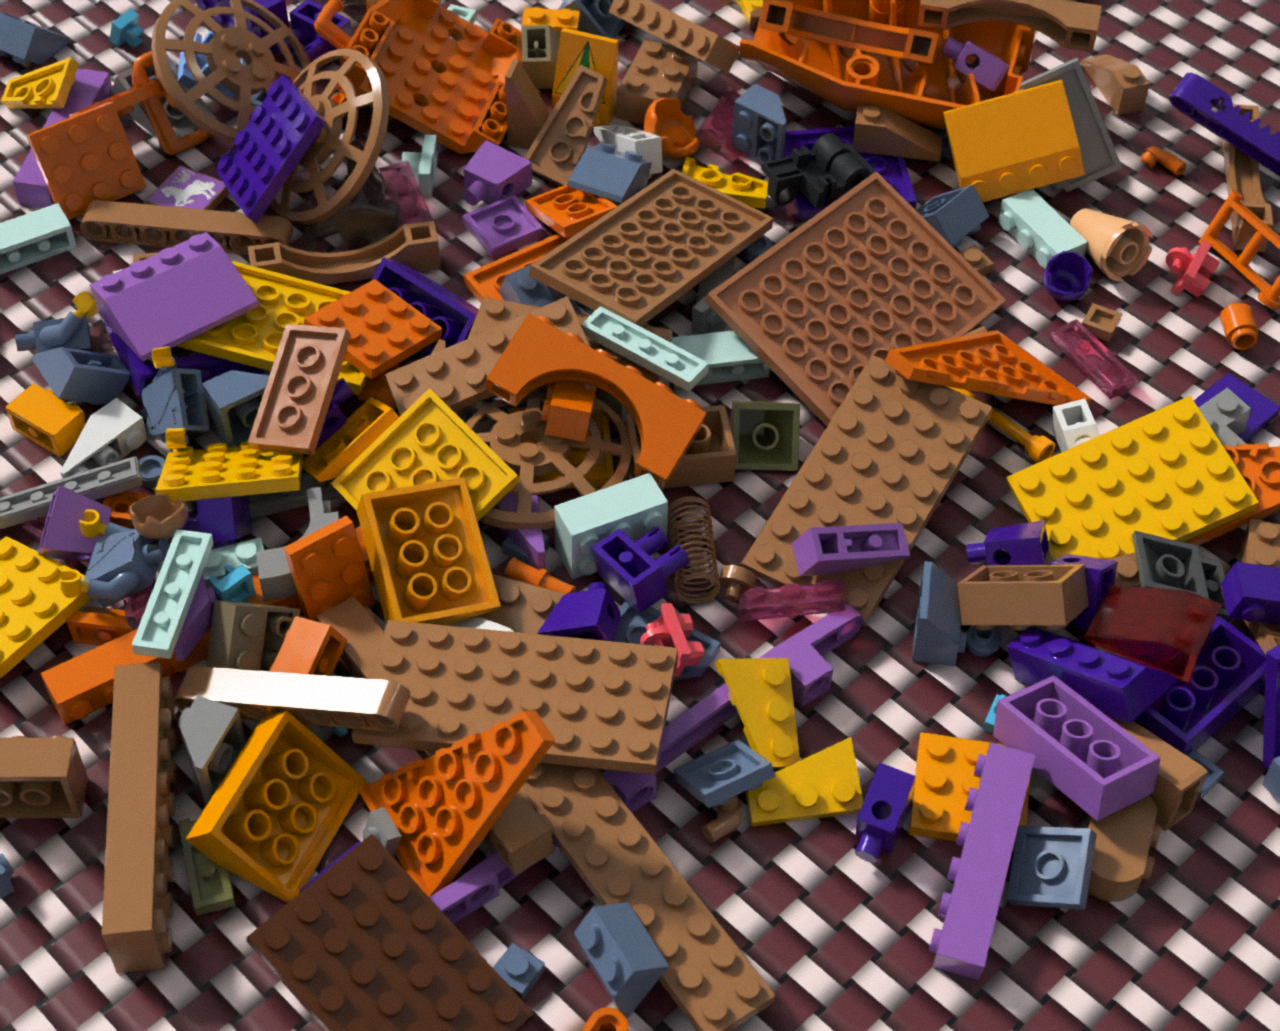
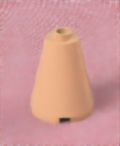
[1070,208,1153,281]

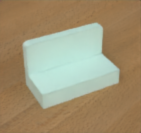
[396,134,438,197]

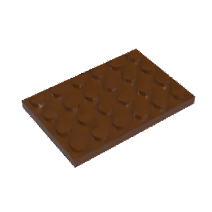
[246,834,534,1031]

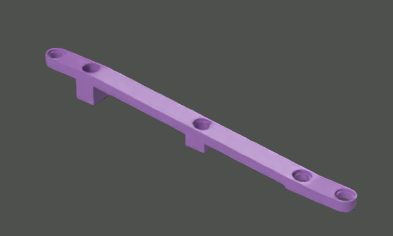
[430,604,864,924]

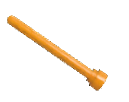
[946,386,1055,463]

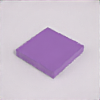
[462,194,545,259]

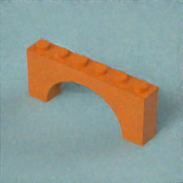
[759,0,942,67]
[486,313,707,490]

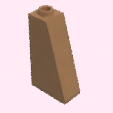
[1106,715,1208,831]

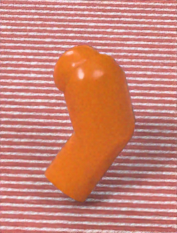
[1141,146,1187,176]

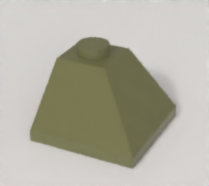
[731,401,800,471]

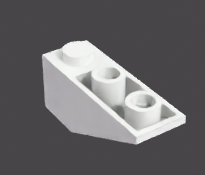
[60,398,148,478]
[1053,399,1099,452]

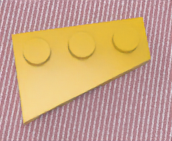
[1,57,79,109]
[682,157,768,209]
[714,658,800,770]
[745,737,863,827]

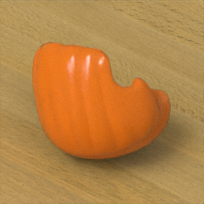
[644,98,700,160]

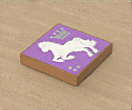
[145,166,230,210]

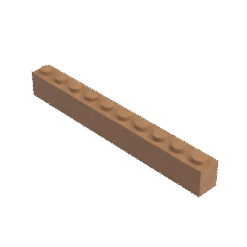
[316,597,555,876]

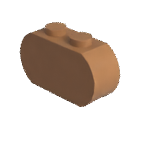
[1087,795,1161,901]

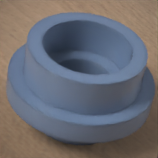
[966,625,1001,657]

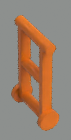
[1199,191,1280,310]

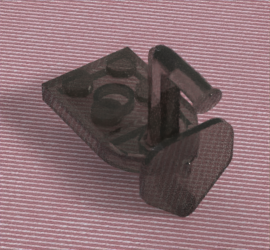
[302,138,400,252]

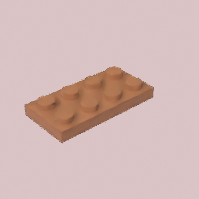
[248,324,351,455]

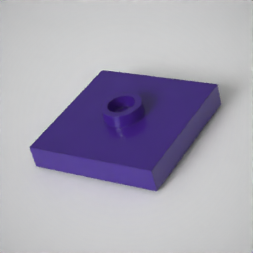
[1194,373,1280,443]

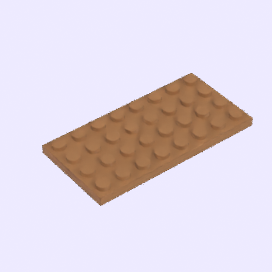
[529,169,774,327]
[741,355,992,628]
[352,620,678,775]

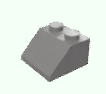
[179,695,246,806]

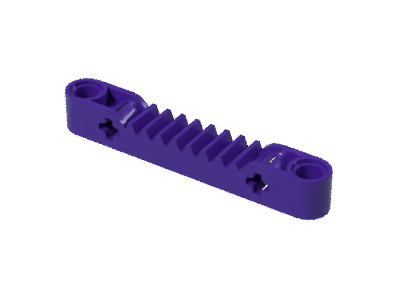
[1169,73,1280,176]

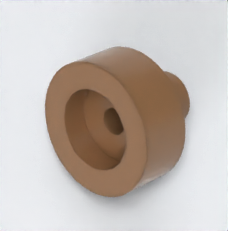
[719,565,756,601]

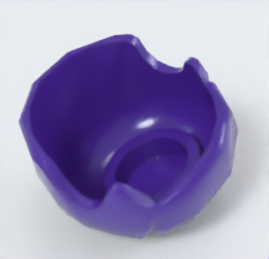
[1043,251,1093,302]

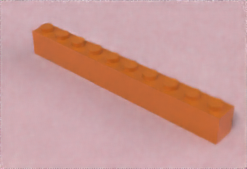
[41,527,375,725]

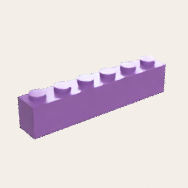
[13,68,114,208]
[929,742,1035,981]

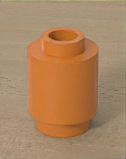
[1220,303,1259,350]

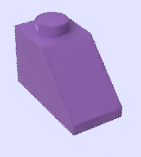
[174,573,216,661]

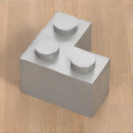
[1198,388,1251,447]

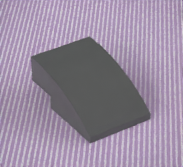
[1132,531,1232,629]

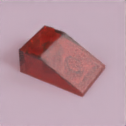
[1084,585,1222,683]

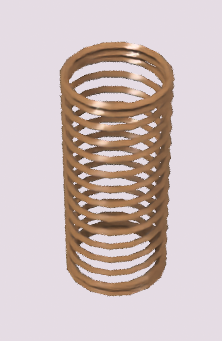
[667,496,720,604]

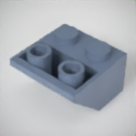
[732,84,786,163]
[32,347,131,406]

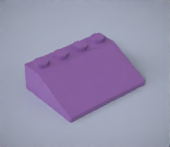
[90,232,260,361]

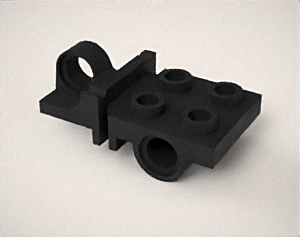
[761,133,876,209]

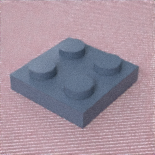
[673,739,775,808]
[1006,826,1097,910]

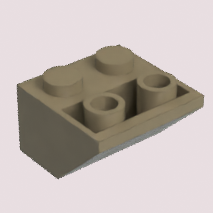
[521,25,560,89]
[206,600,300,672]

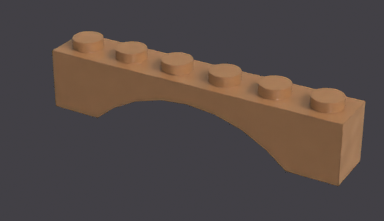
[609,0,740,74]
[917,0,1102,52]
[1222,104,1274,252]
[247,220,441,285]

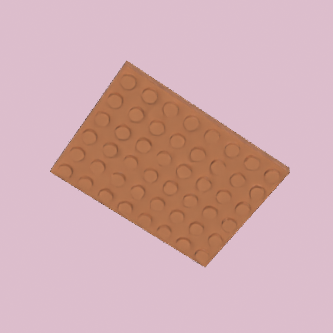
[704,171,1006,426]

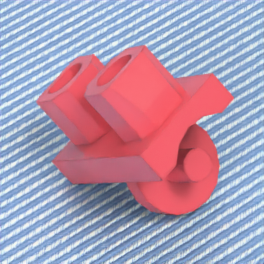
[1165,240,1220,298]
[640,603,705,677]

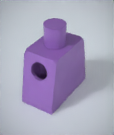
[940,37,1010,92]
[463,140,532,206]
[38,486,112,562]

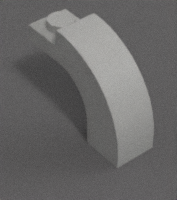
[256,487,339,601]

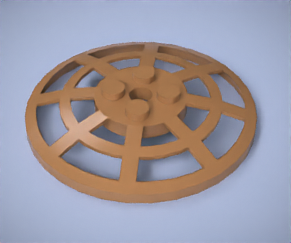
[151,0,316,144]
[270,49,389,224]
[455,384,632,530]

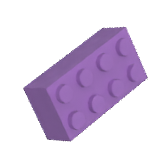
[993,675,1161,821]

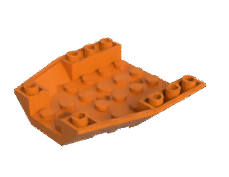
[339,0,522,154]

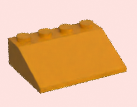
[943,80,1085,202]
[356,477,501,626]
[186,710,367,903]

